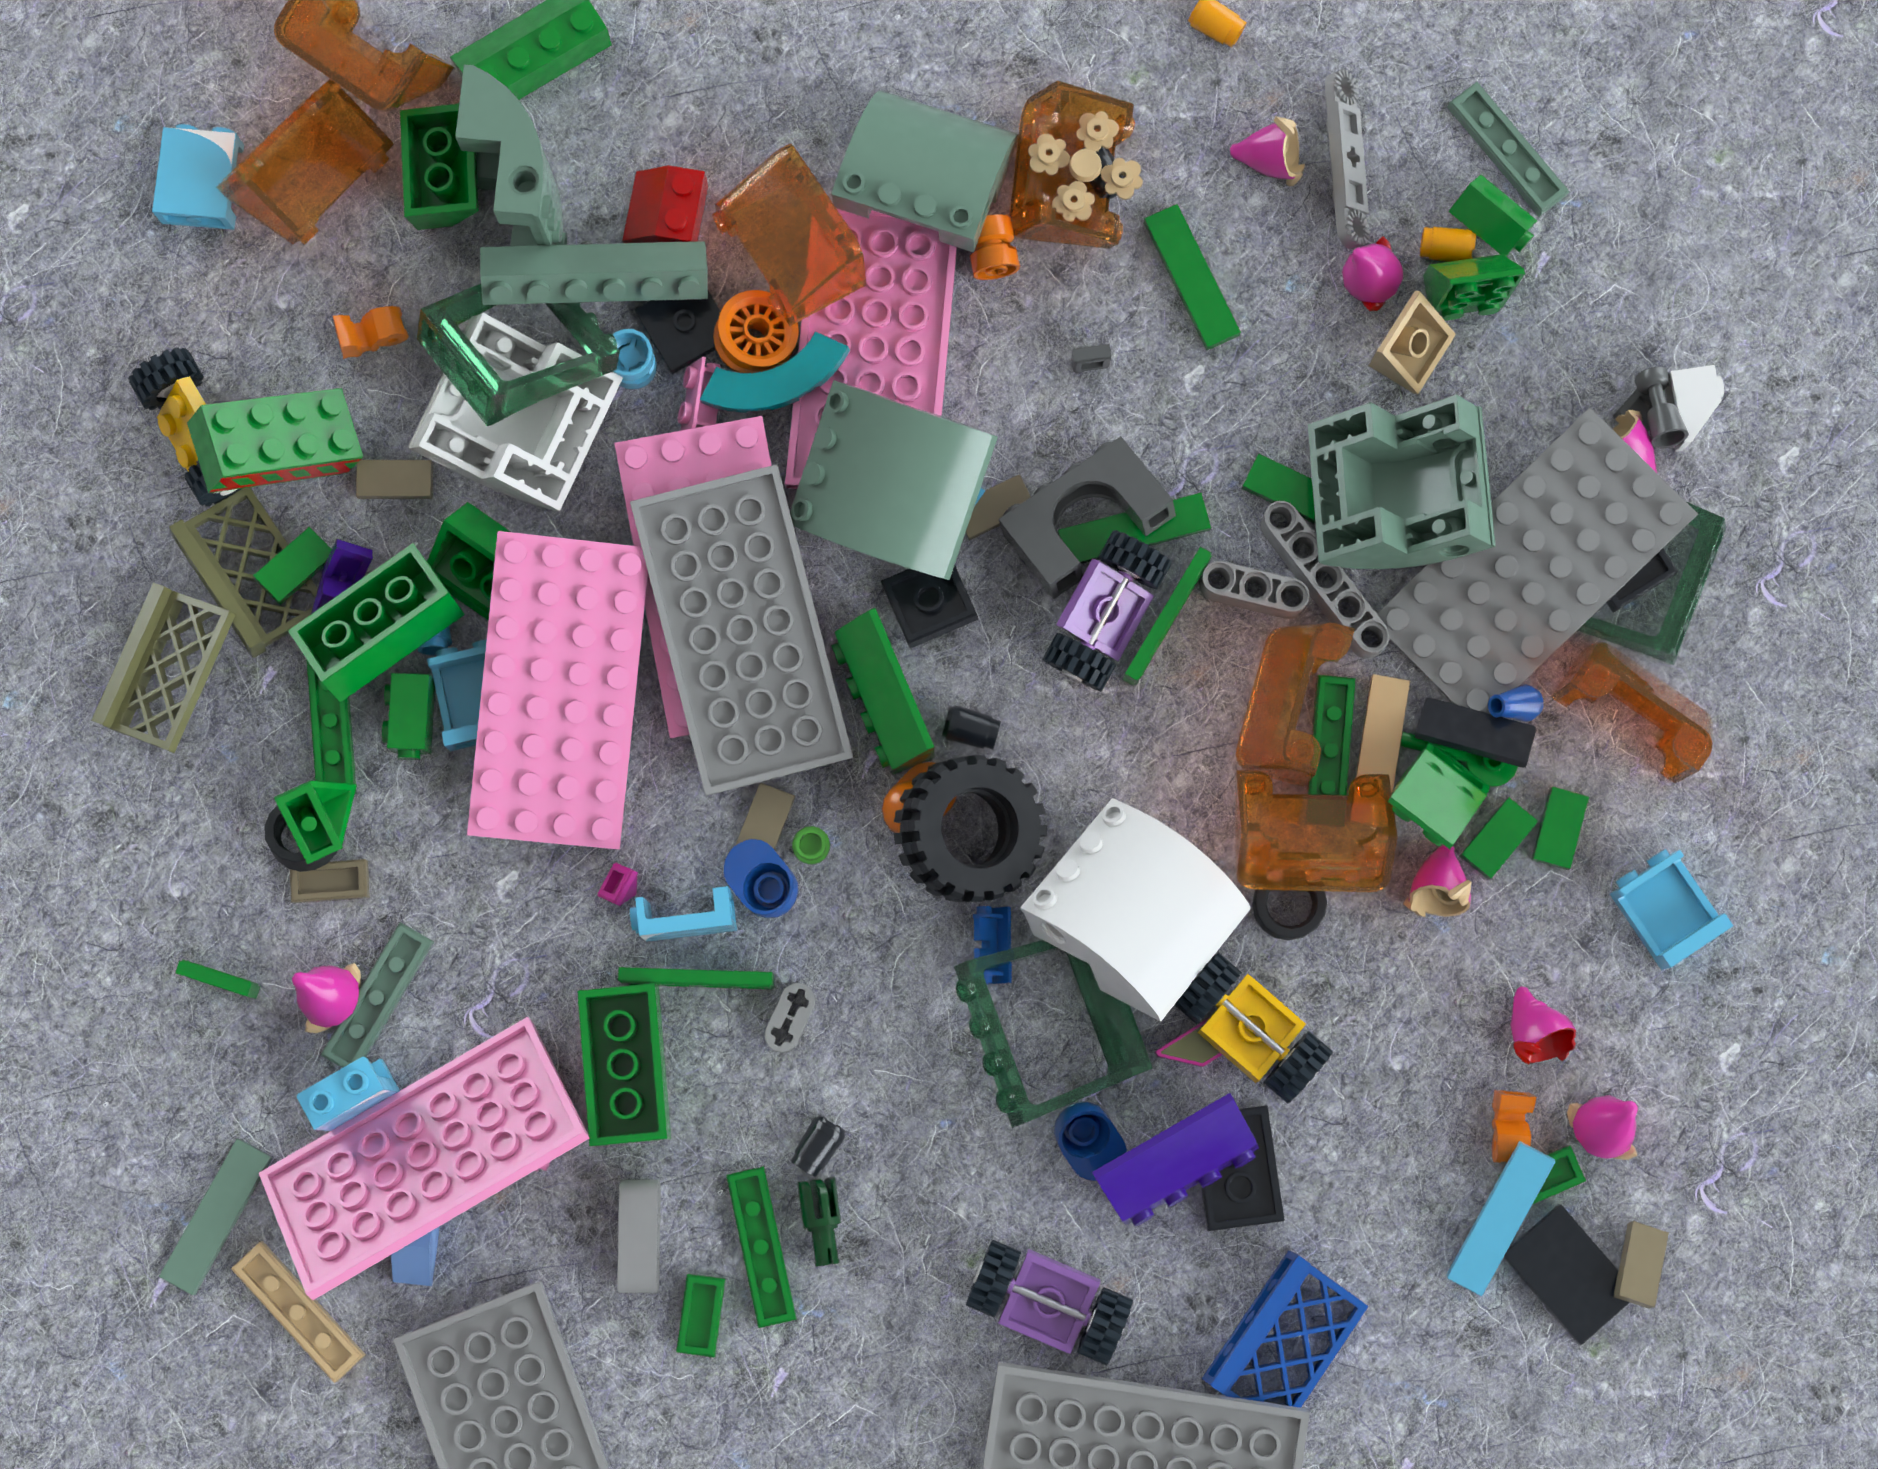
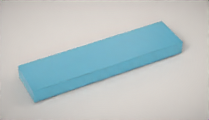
[1446,1141,1555,1296]

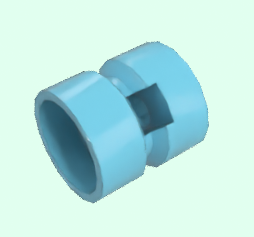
[604,329,657,389]

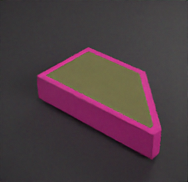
[1155,1016,1223,1067]

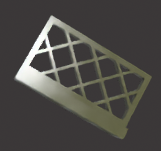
[169,487,318,659]
[91,582,236,753]

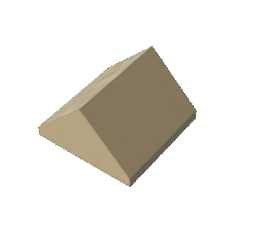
[1369,291,1456,394]

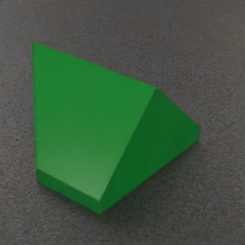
[274,781,357,864]

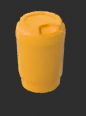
[1188,0,1247,48]
[1419,226,1476,262]

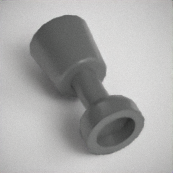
[1634,367,1689,449]

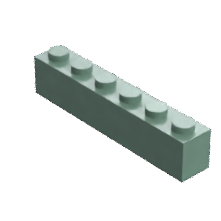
[480,241,708,305]

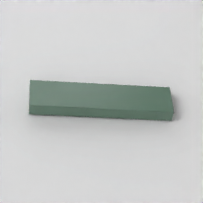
[1447,82,1570,217]
[321,922,434,1068]
[159,1138,273,1295]

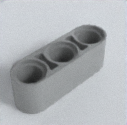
[1199,561,1309,619]
[617,1179,661,1293]

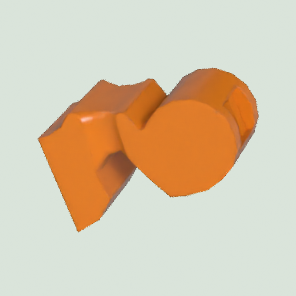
[333,306,409,359]
[1492,1090,1537,1163]

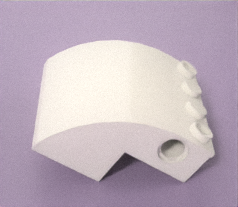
[407,313,623,511]
[1020,798,1251,1021]

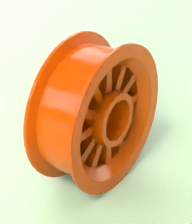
[713,290,799,373]

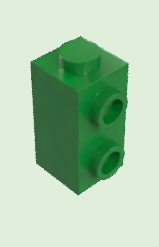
[1448,175,1537,257]
[382,673,435,760]

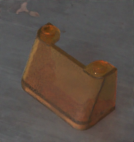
[274,0,454,112]
[216,77,394,245]
[1009,80,1135,249]
[712,143,866,326]
[1235,623,1355,787]
[1551,642,1713,783]
[1235,770,1398,893]

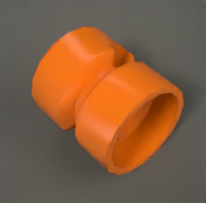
[970,214,1020,280]

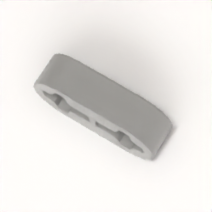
[765,983,816,1053]

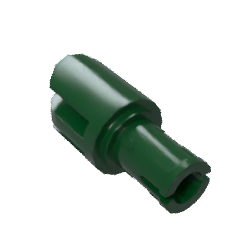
[797,1177,841,1267]

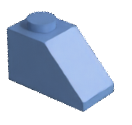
[391,1226,440,1286]

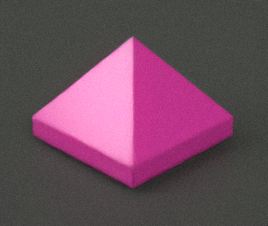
[597,862,638,906]

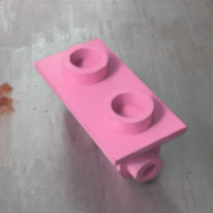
[678,357,721,431]

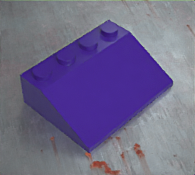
[1092,1093,1259,1227]

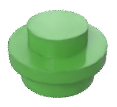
[792,826,830,865]

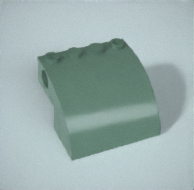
[455,65,567,246]
[831,90,1019,252]
[790,380,998,580]
[1308,394,1496,569]

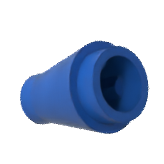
[1488,684,1544,722]

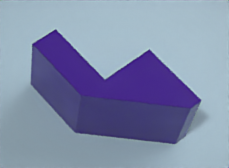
[311,539,373,614]

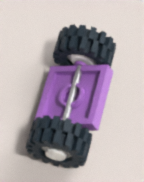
[1042,530,1172,692]
[966,1239,1133,1365]

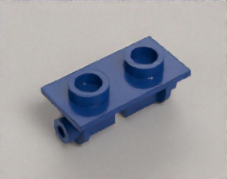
[973,906,1012,985]

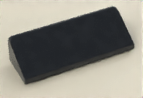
[1414,698,1536,768]

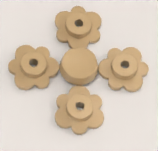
[1028,111,1143,222]

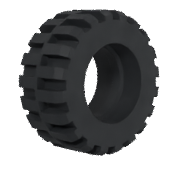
[894,755,1047,902]

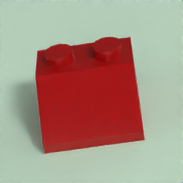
[622,165,708,243]

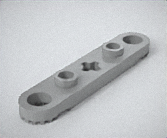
[1325,69,1370,249]

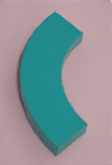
[700,332,850,413]

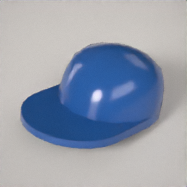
[724,839,799,919]
[1054,1101,1127,1181]

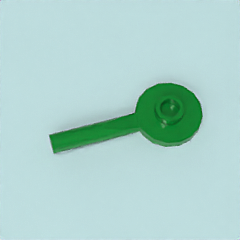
[1400,731,1518,788]

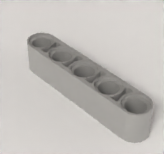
[1260,501,1390,659]

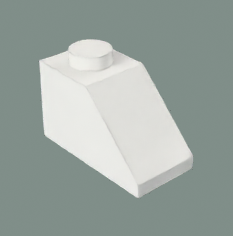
[1664,365,1724,452]

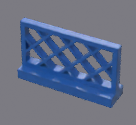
[1202,1250,1369,1408]

